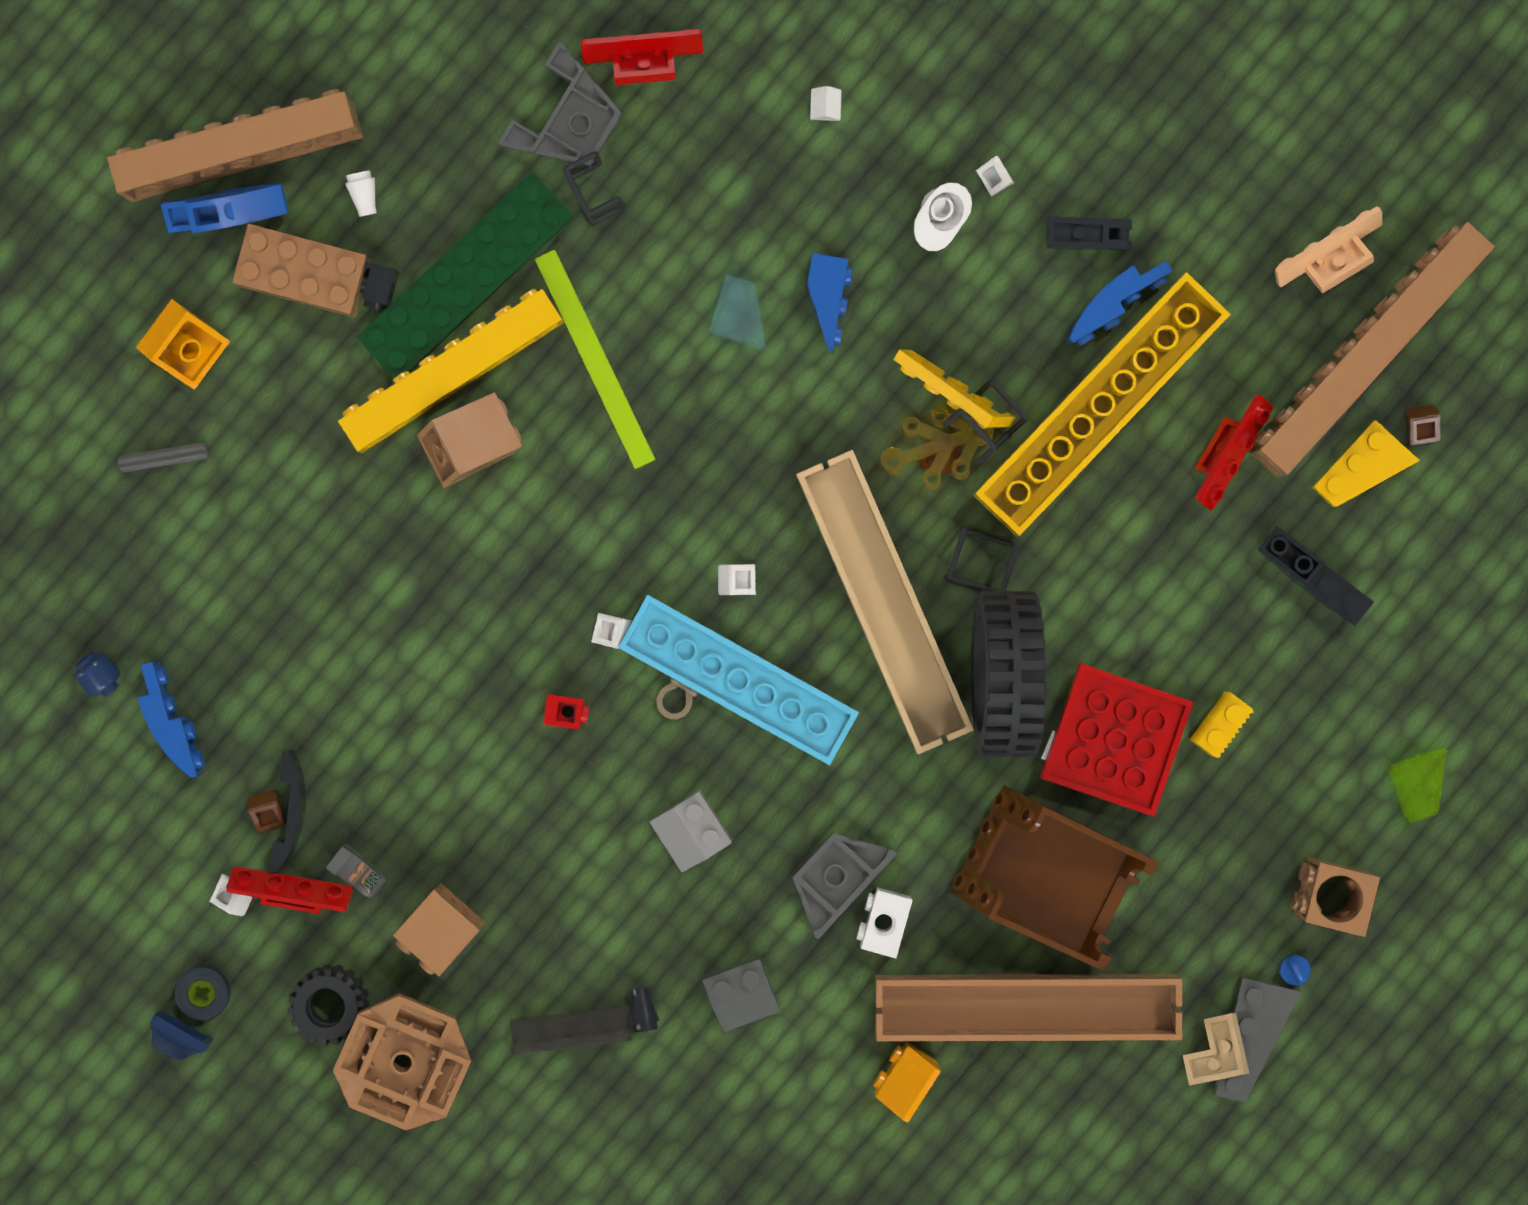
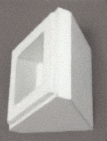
[810,86,841,121]
[976,156,1014,196]

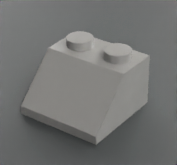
[649,789,733,872]

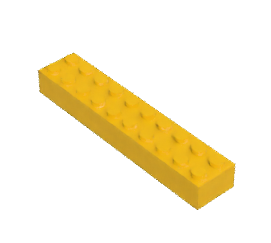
[973,272,1231,537]

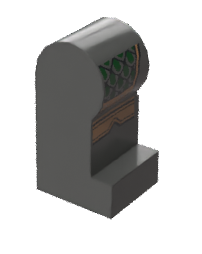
[326,843,388,899]

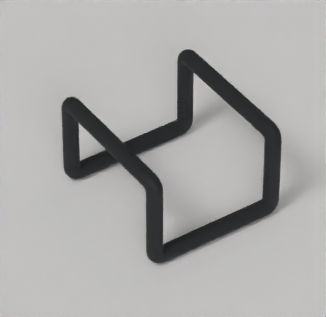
[563,151,624,224]
[943,380,1028,464]
[945,525,1020,591]

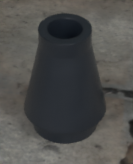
[630,987,660,1033]

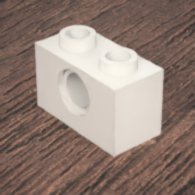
[856,887,912,958]

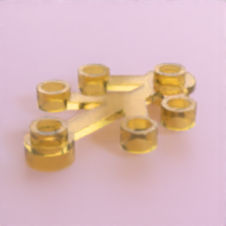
[880,406,994,490]

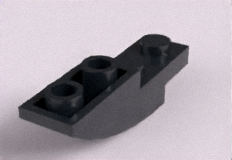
[1258,526,1374,627]

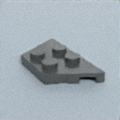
[792,832,897,939]

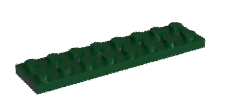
[356,172,574,378]

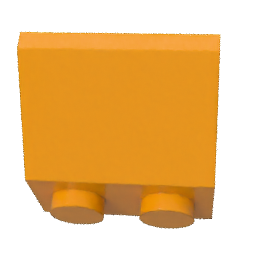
[136,299,230,390]
[873,1041,941,1123]

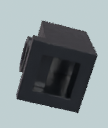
[360,261,399,311]

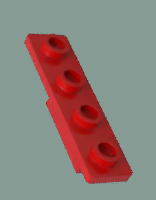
[581,29,703,85]
[1195,394,1273,511]
[226,867,353,914]

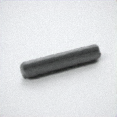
[118,443,209,472]

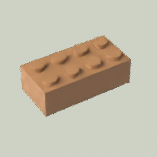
[232,224,371,318]

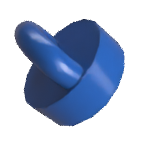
[1279,954,1311,985]

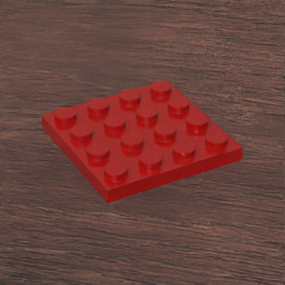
[1040,663,1194,817]

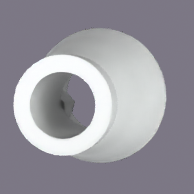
[345,171,377,217]

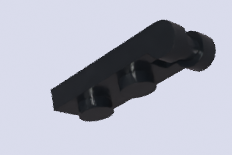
[1047,217,1132,252]

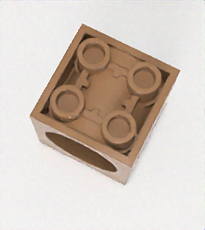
[1291,857,1380,937]
[393,883,486,976]

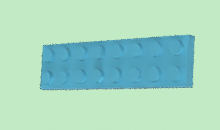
[618,595,859,765]

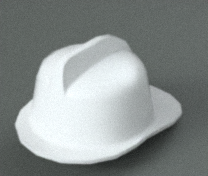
[914,183,972,251]

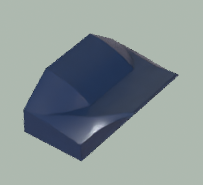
[150,1010,214,1061]

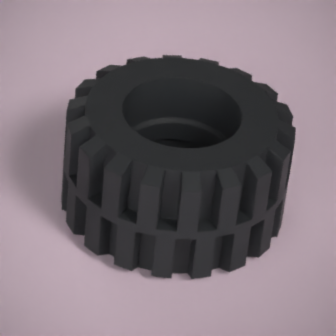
[288,964,369,1046]

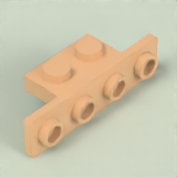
[1275,206,1383,294]

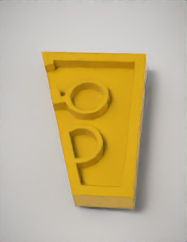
[1312,420,1420,507]

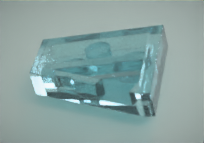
[709,274,766,350]

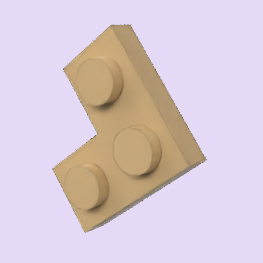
[1183,1013,1250,1086]

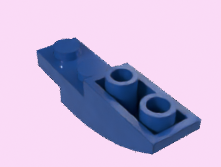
[161,182,289,233]
[1067,261,1172,346]
[137,661,205,777]

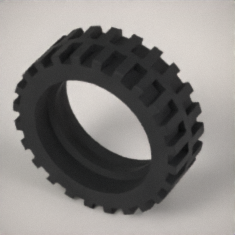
[971,591,1046,757]

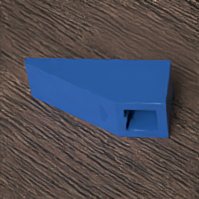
[807,253,853,352]

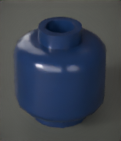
[74,651,120,697]

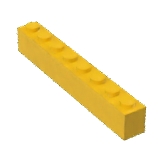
[338,289,564,453]

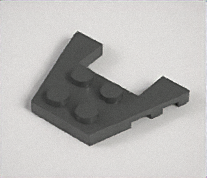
[498,42,622,167]

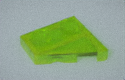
[1387,747,1447,823]

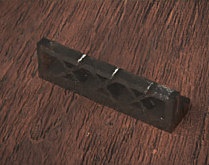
[510,1005,634,1055]

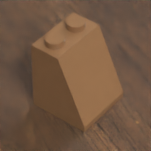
[417,392,522,489]

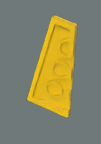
[893,349,1016,429]

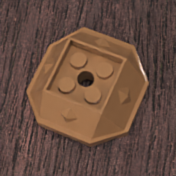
[333,993,471,1130]

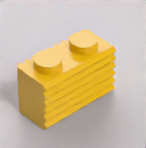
[1189,692,1253,758]

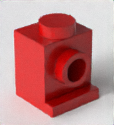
[543,693,590,730]

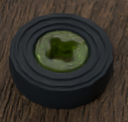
[175,965,231,1020]

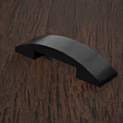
[270,750,306,873]

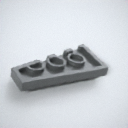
[1213,976,1301,1103]

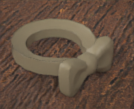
[656,677,698,719]

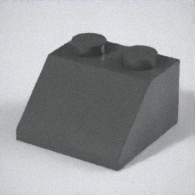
[702,954,781,1032]

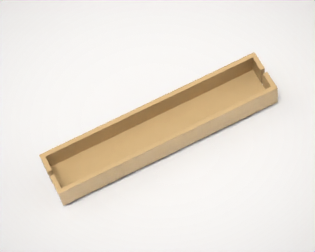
[796,450,974,754]

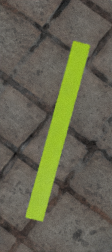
[535,250,655,469]

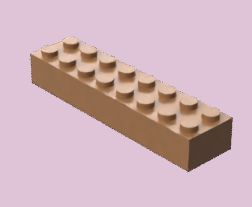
[107,89,364,202]

